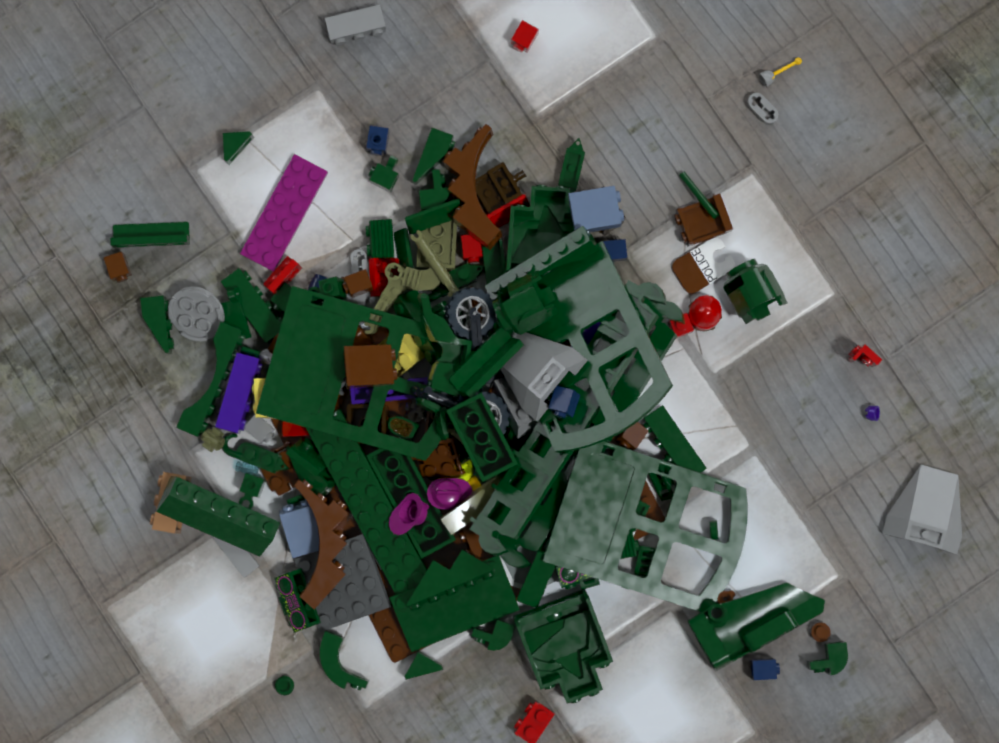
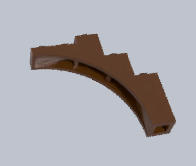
[443,124,502,250]
[294,479,348,610]

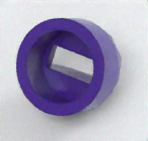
[865,405,880,421]

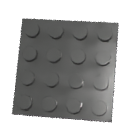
[294,534,392,633]

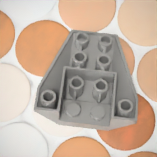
[501,333,588,422]
[882,465,962,555]

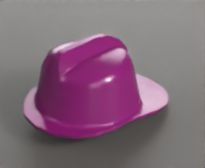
[427,478,473,510]
[389,493,429,535]

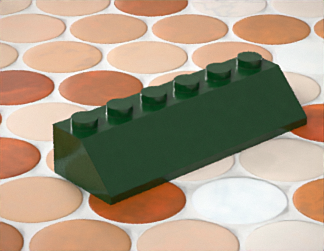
[155,476,281,557]

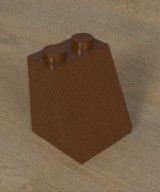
[343,344,397,389]

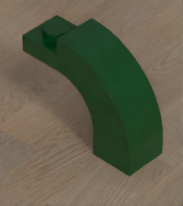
[320,631,369,691]

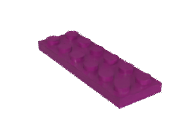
[240,154,328,272]

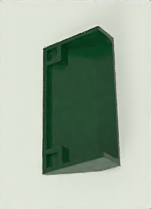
[390,555,520,652]

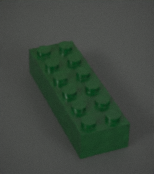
[366,437,456,559]

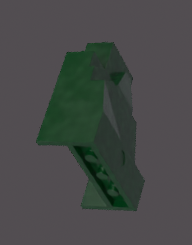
[506,185,574,277]
[513,589,613,704]

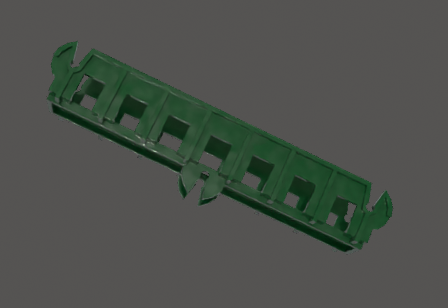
[470,280,685,568]

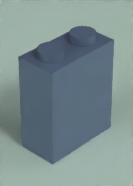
[568,186,624,232]
[279,500,319,558]

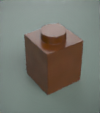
[103,251,132,283]
[342,269,373,298]
[615,422,649,451]

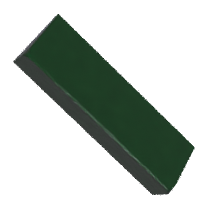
[405,199,461,234]
[394,228,414,274]
[516,548,556,608]

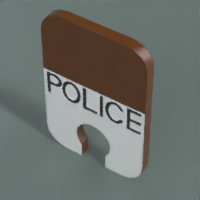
[672,238,735,294]

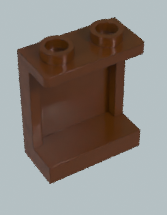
[674,193,733,247]

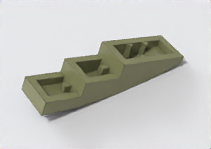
[440,472,505,535]

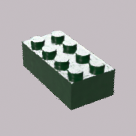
[446,393,518,482]

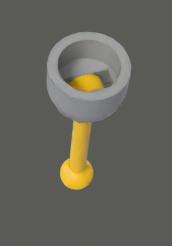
[759,57,802,87]

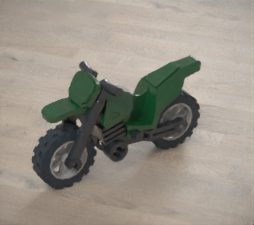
[410,287,510,440]

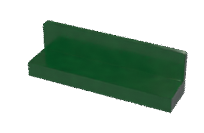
[110,222,190,248]
[481,239,506,293]
[448,326,524,398]

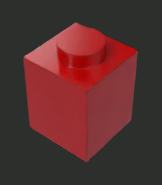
[511,20,539,53]
[461,235,483,263]
[668,313,694,339]

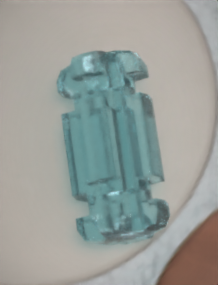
[235,461,259,475]

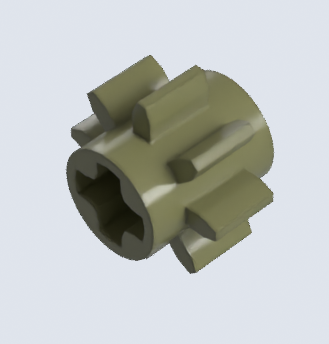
[201,427,225,452]

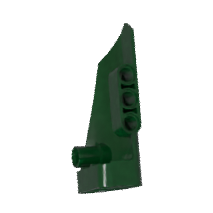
[687,583,825,672]

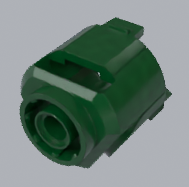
[723,258,788,324]
[492,270,559,335]

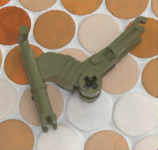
[364,230,459,334]

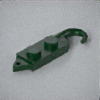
[558,138,585,209]
[428,263,484,302]
[222,433,289,474]

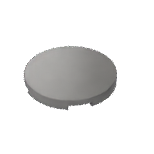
[168,286,225,342]

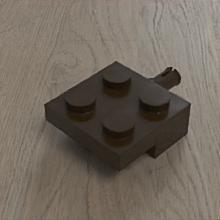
[476,162,527,214]

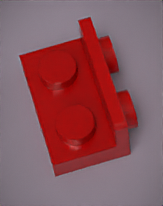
[263,256,302,294]
[369,258,399,297]
[848,344,882,367]
[513,700,555,743]

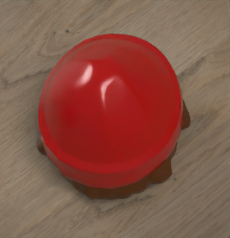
[687,295,722,332]

